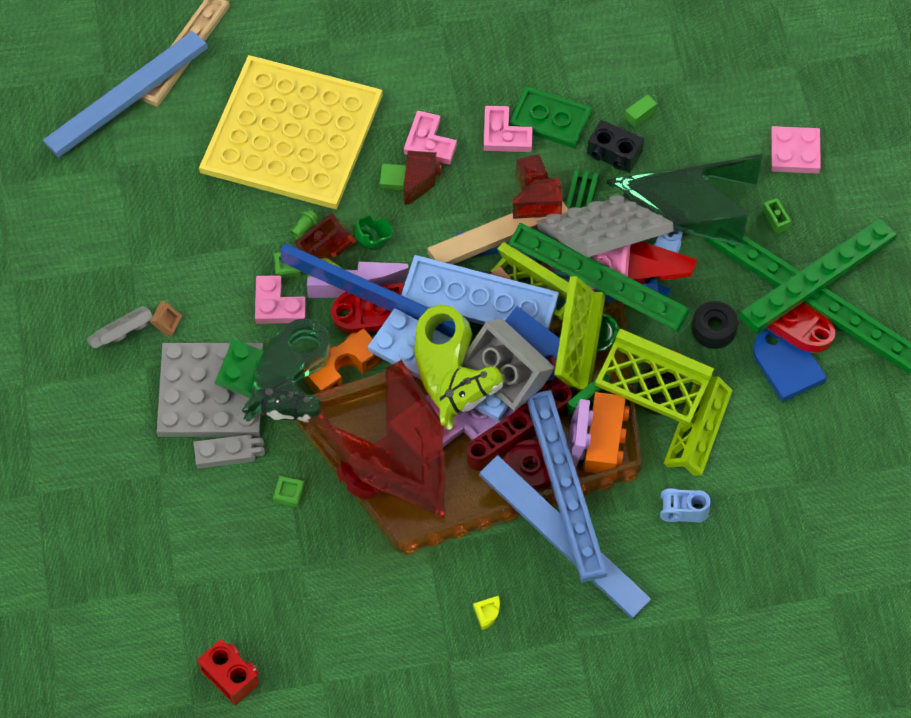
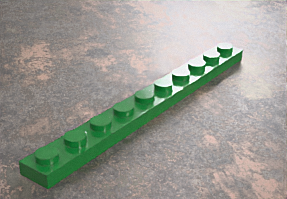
[705,220,911,374]

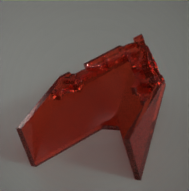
[308,359,445,518]

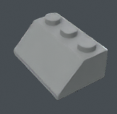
[463,319,555,411]

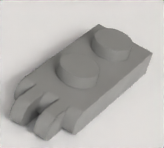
[87,306,153,348]
[194,435,265,469]

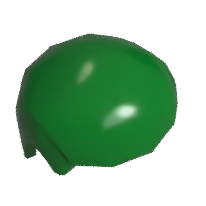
[353,214,393,250]
[597,313,620,352]

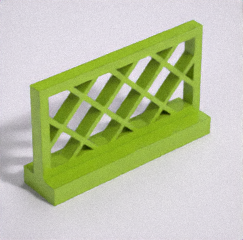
[554,276,606,392]
[595,329,714,426]

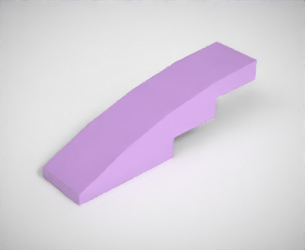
[307,262,408,298]

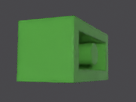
[625,94,657,128]
[762,198,791,235]

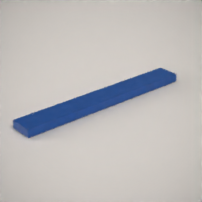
[280,243,456,338]

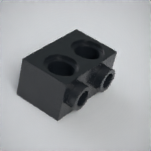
[587,120,644,173]

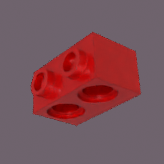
[197,639,259,706]

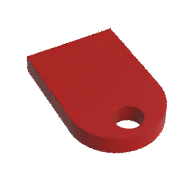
[331,282,404,334]
[766,303,835,353]

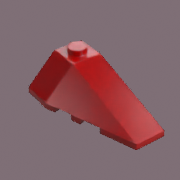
[628,241,698,283]

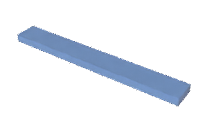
[43,31,208,158]
[526,390,607,583]
[479,455,651,619]

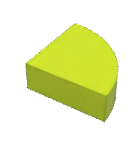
[473,596,500,630]

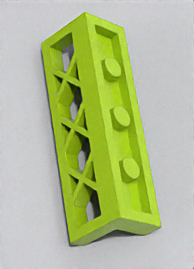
[490,242,569,321]
[664,376,733,476]

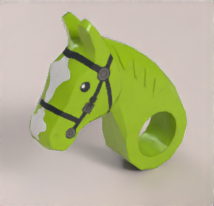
[414,304,504,430]

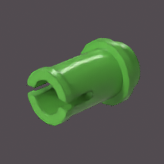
[289,210,319,241]

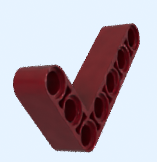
[467,377,572,471]

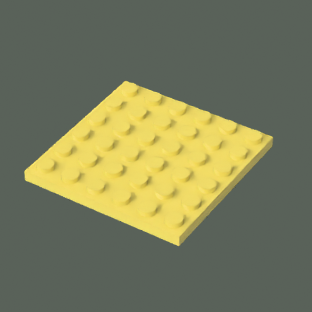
[199,55,383,210]

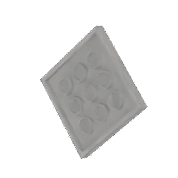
[537,195,674,257]
[157,343,263,437]

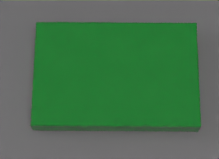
[509,86,592,149]

